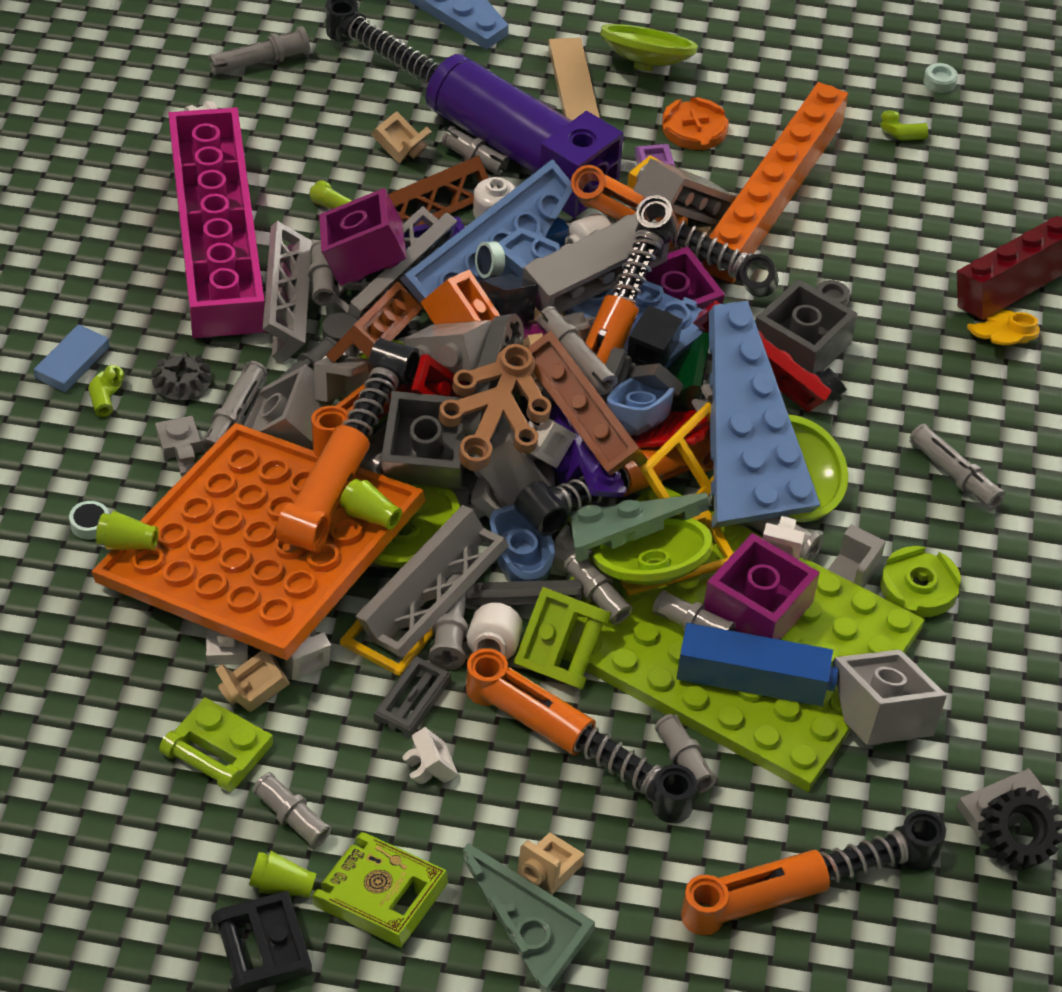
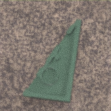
[570,493,709,562]
[462,843,595,992]

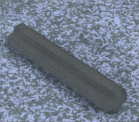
[466,579,584,607]

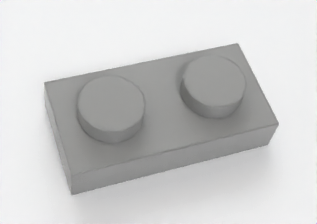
[957,768,1053,837]

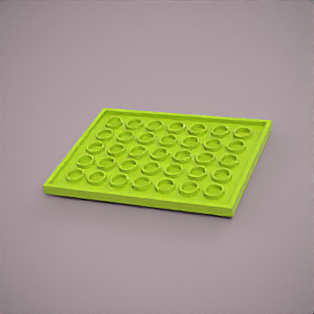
[562,486,925,793]

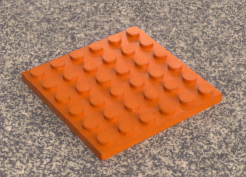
[91,423,426,660]

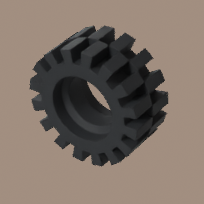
[978,787,1062,870]

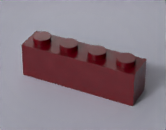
[957,216,1062,320]

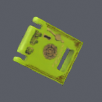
[311,832,448,948]

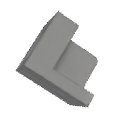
[314,355,370,402]
[828,524,886,588]

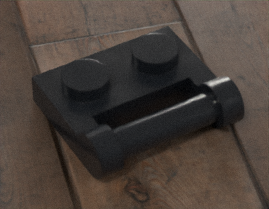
[211,891,312,992]

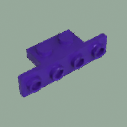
[549,402,627,497]

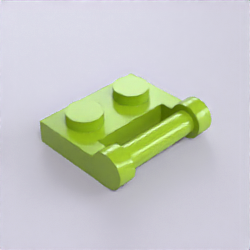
[514,586,611,689]
[159,697,273,792]

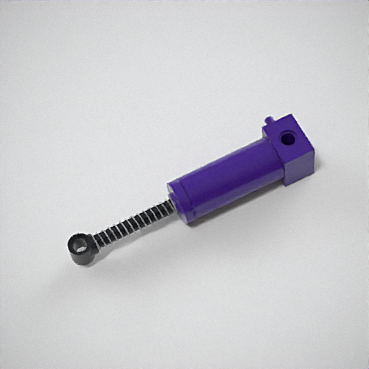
[325,0,624,218]

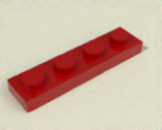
[693,300,832,412]

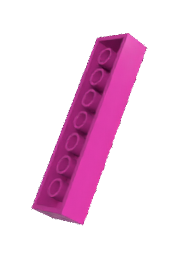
[168,107,266,338]

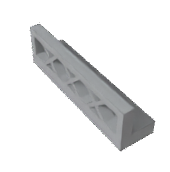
[331,206,457,320]
[263,221,312,363]
[356,505,509,658]

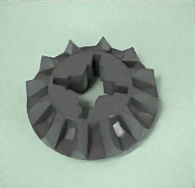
[152,351,212,400]

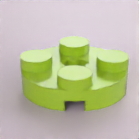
[880,546,961,617]

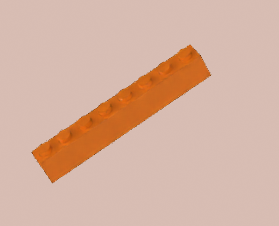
[702,82,849,284]

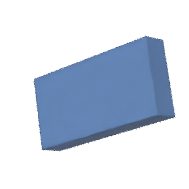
[34,324,110,393]

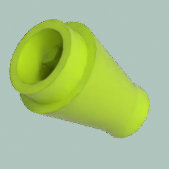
[340,479,402,530]
[96,511,159,550]
[249,851,317,899]

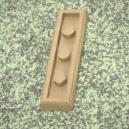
[548,37,600,121]

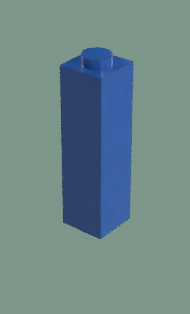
[676,623,838,707]

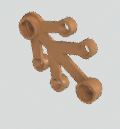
[438,344,552,471]

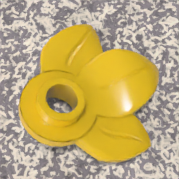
[967,309,1040,346]

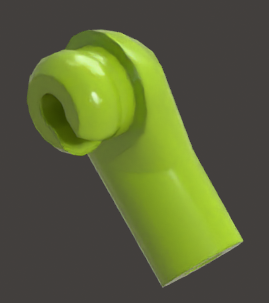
[880,110,928,141]
[309,180,352,209]
[88,365,124,417]

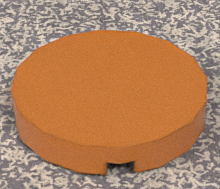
[662,97,729,150]

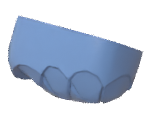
[607,378,674,436]
[490,505,555,582]

